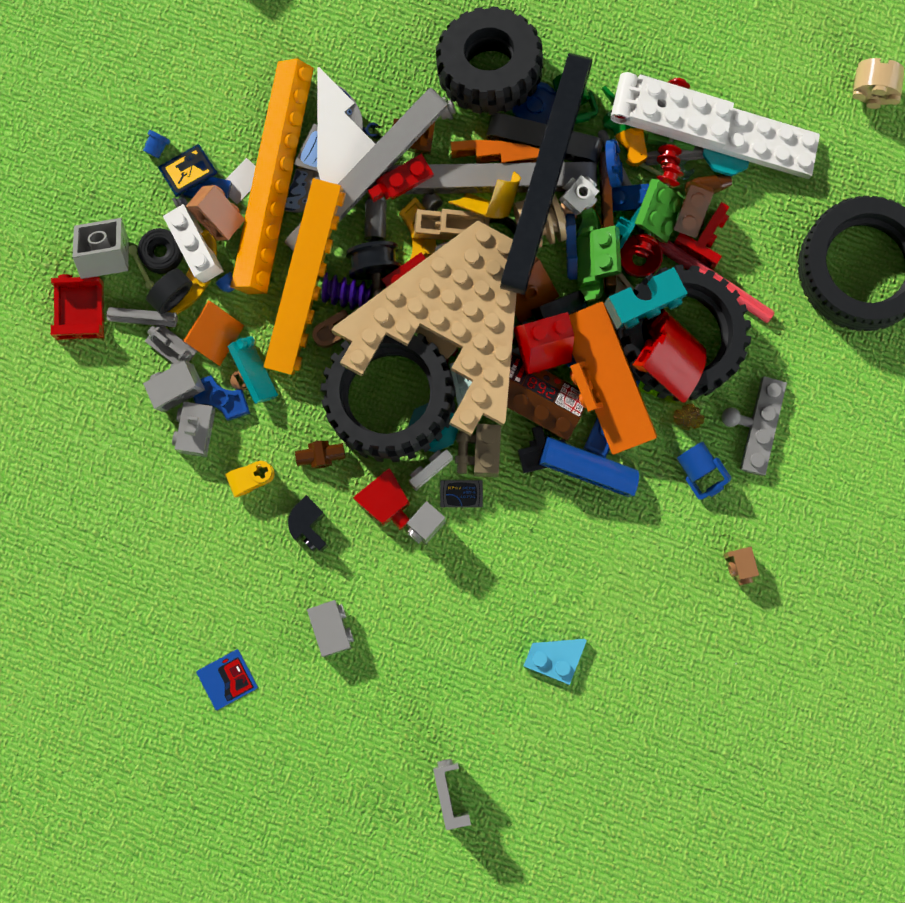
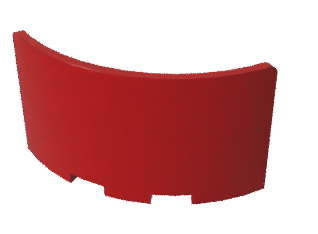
[632,308,707,403]

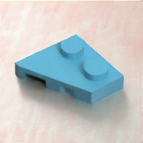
[523,639,587,685]

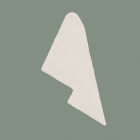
[317,67,375,184]

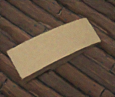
[414,209,490,240]

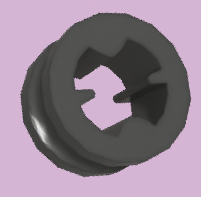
[172,193,188,208]

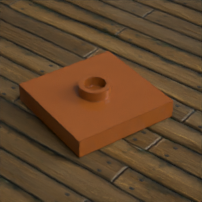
[515,257,559,324]

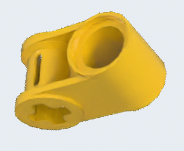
[225,461,275,498]

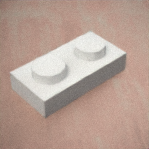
[409,449,453,491]

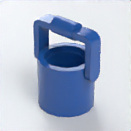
[676,442,731,500]

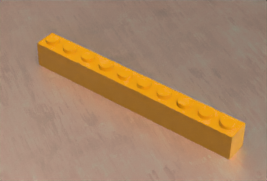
[230,58,314,294]

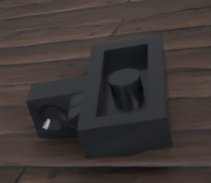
[517,426,566,474]

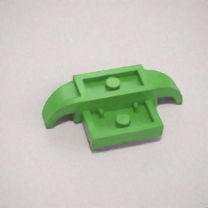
[576,208,621,302]

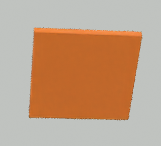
[183,300,245,366]

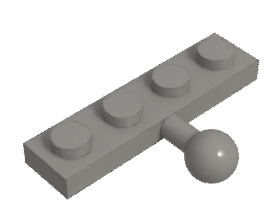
[721,376,787,476]

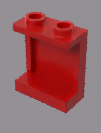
[51,274,104,340]

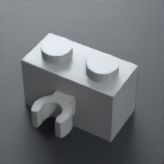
[172,401,216,457]

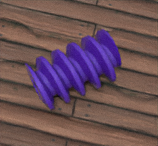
[321,272,373,310]

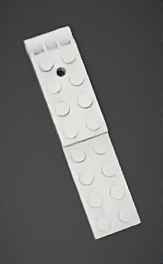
[610,72,820,179]

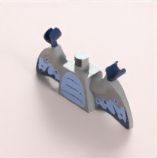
[284,85,382,213]

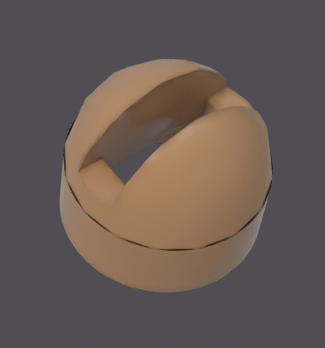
[230,371,247,391]

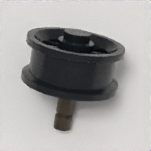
[346,241,401,297]

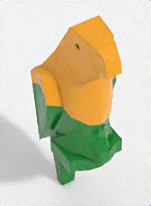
[602,86,648,166]

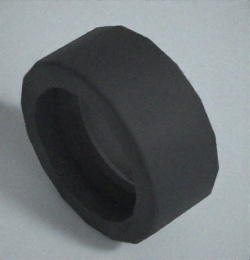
[146,268,193,314]

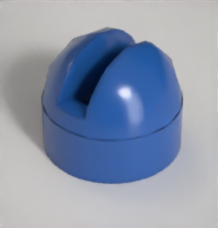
[216,272,234,292]

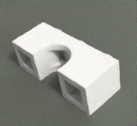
[163,204,224,284]

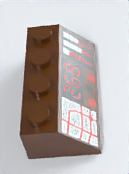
[507,352,585,441]

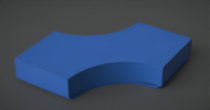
[565,214,577,280]
[193,375,250,421]

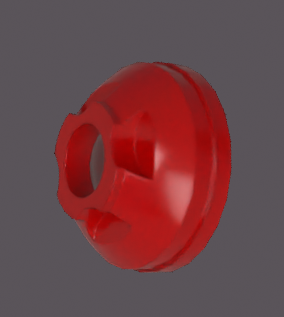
[620,234,663,278]

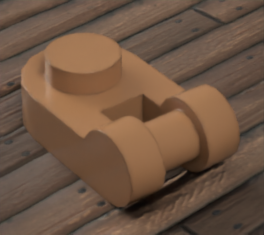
[312,310,349,348]

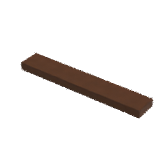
[599,151,617,294]

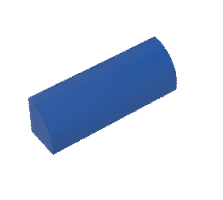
[538,437,639,497]

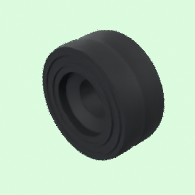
[138,228,183,274]

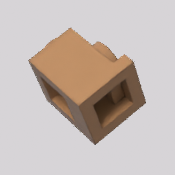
[724,546,759,586]

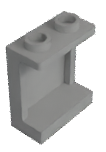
[433,758,471,830]

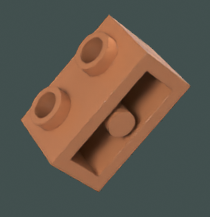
[186,185,245,241]

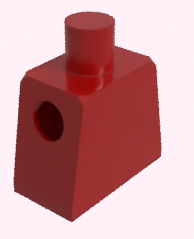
[353,468,410,530]

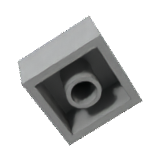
[72,218,129,279]

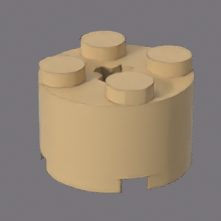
[852,58,904,109]

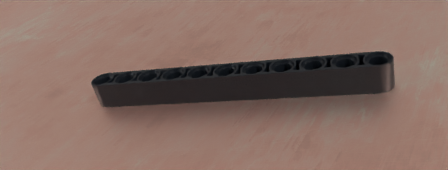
[500,53,593,295]

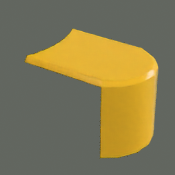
[448,171,521,219]

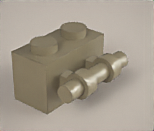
[455,424,501,477]

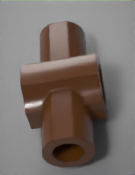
[295,441,346,469]

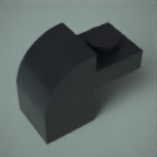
[288,495,328,553]

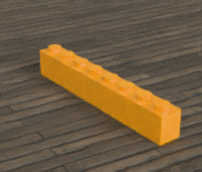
[264,178,346,375]

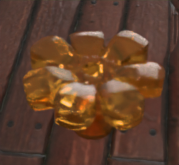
[673,403,705,430]

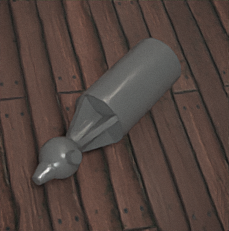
[364,183,387,242]

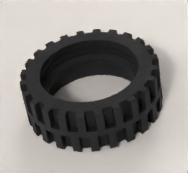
[615,265,751,401]
[321,333,456,462]

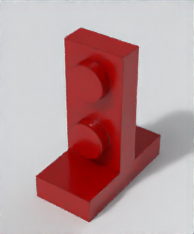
[674,202,729,270]

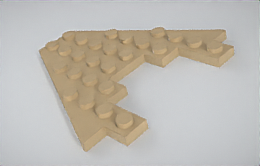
[332,221,516,436]

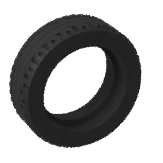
[798,196,905,331]

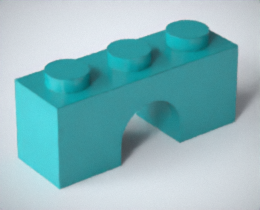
[604,267,688,330]

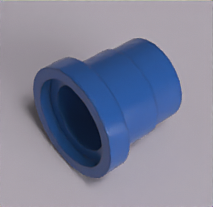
[143,130,171,159]

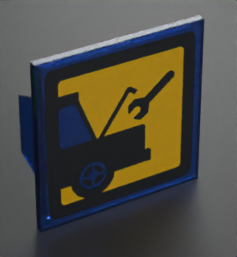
[158,144,218,197]

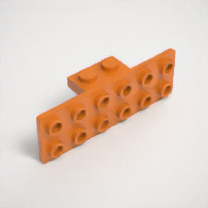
[569,301,657,455]

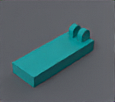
[227,336,278,404]

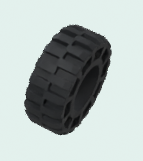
[436,6,543,115]

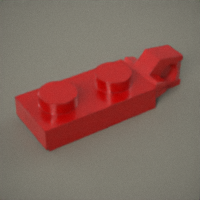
[368,154,434,203]

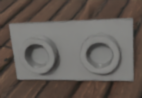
[145,326,197,363]

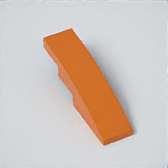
[450,140,540,164]

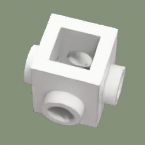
[558,175,599,215]

